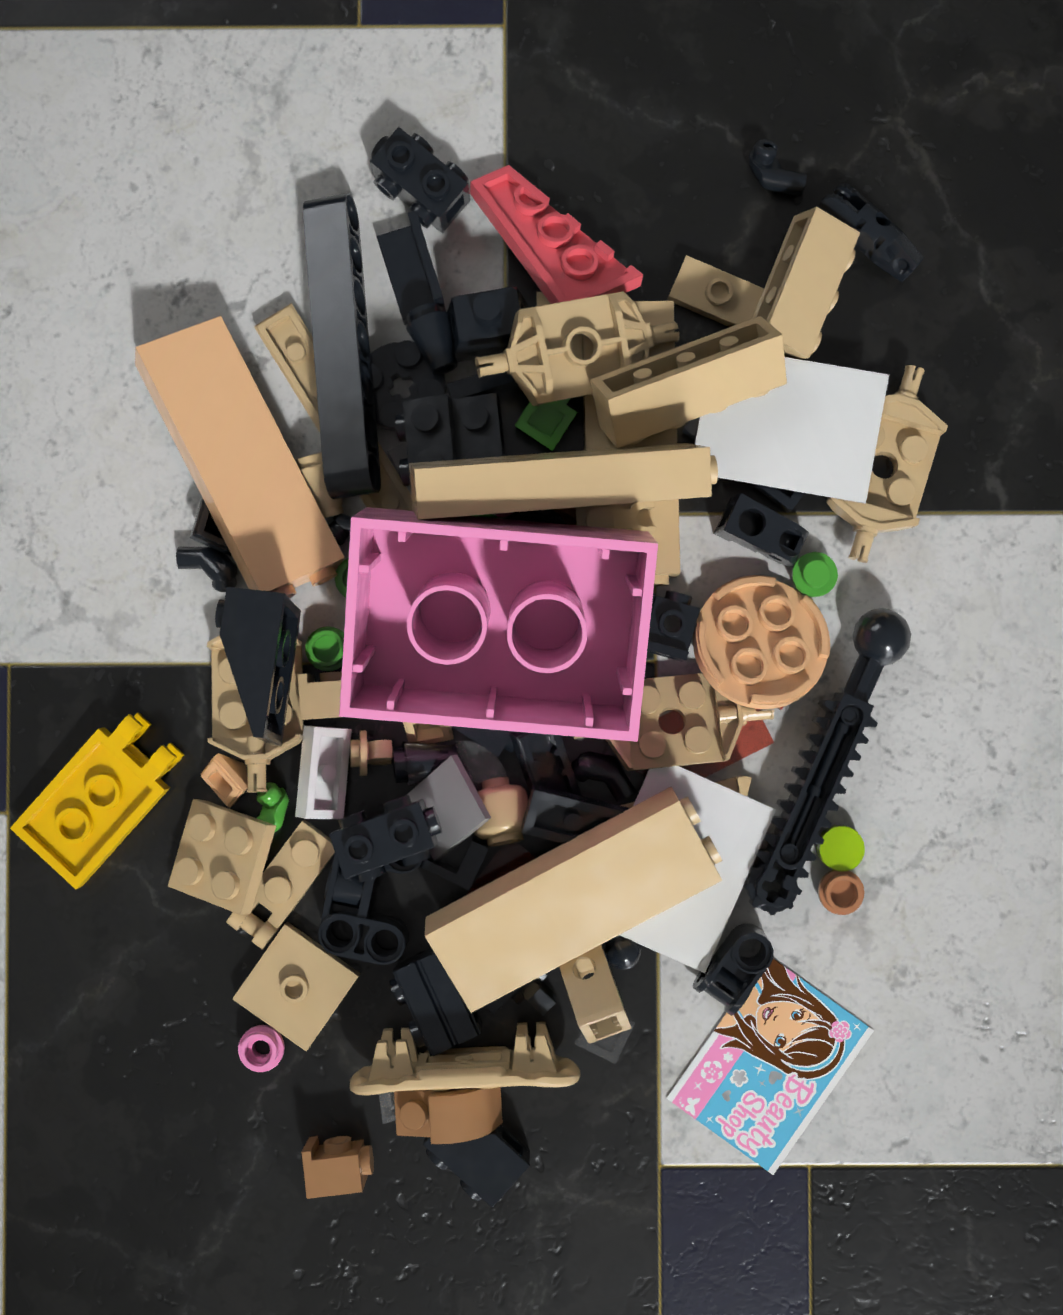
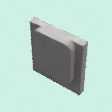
[407,755,491,861]

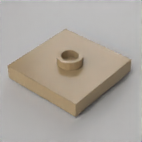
[233,922,361,1051]

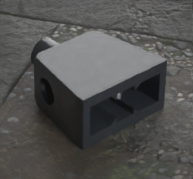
[447,287,529,362]

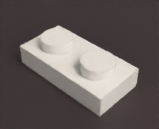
[295,726,352,819]

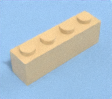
[590,316,787,448]

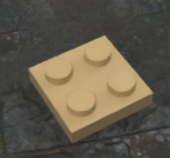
[168,799,276,915]

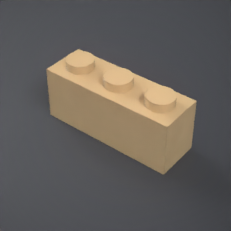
[752,207,860,360]

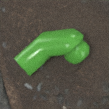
[257,782,289,833]

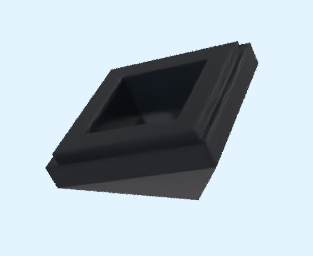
[190,499,232,556]

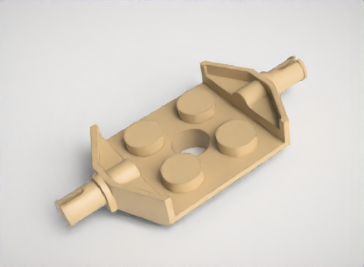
[207,635,304,793]
[573,673,774,771]

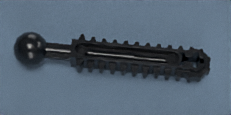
[743,608,911,915]

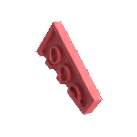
[470,165,643,304]

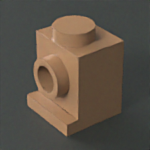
[301,1136,374,1199]

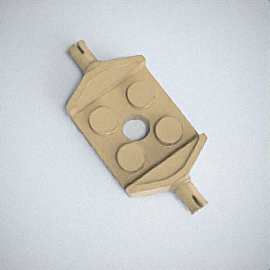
[475,291,679,406]
[826,365,948,563]

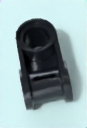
[693,923,774,1016]

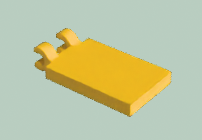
[10,712,184,889]

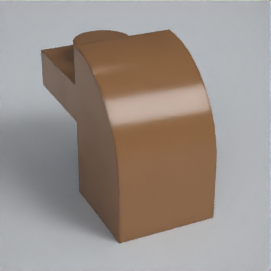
[394,1087,503,1144]

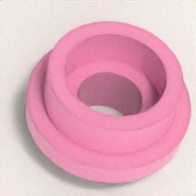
[238,1025,285,1072]

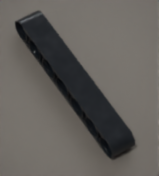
[303,192,381,500]

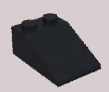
[215,587,301,746]

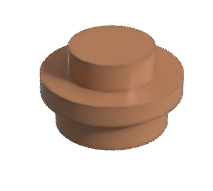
[818,870,864,915]

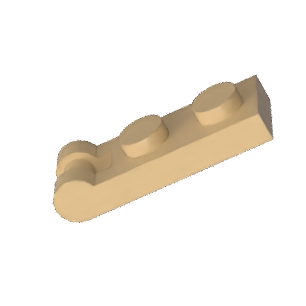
[226,820,335,950]

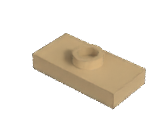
[667,255,764,327]

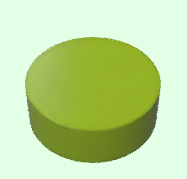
[816,825,865,872]

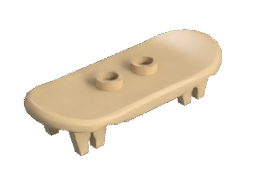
[350,1022,580,1095]

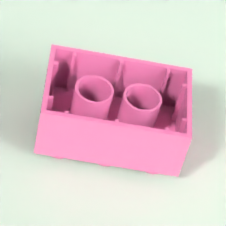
[339,507,658,742]

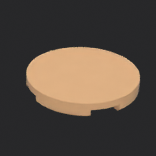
[693,575,830,709]

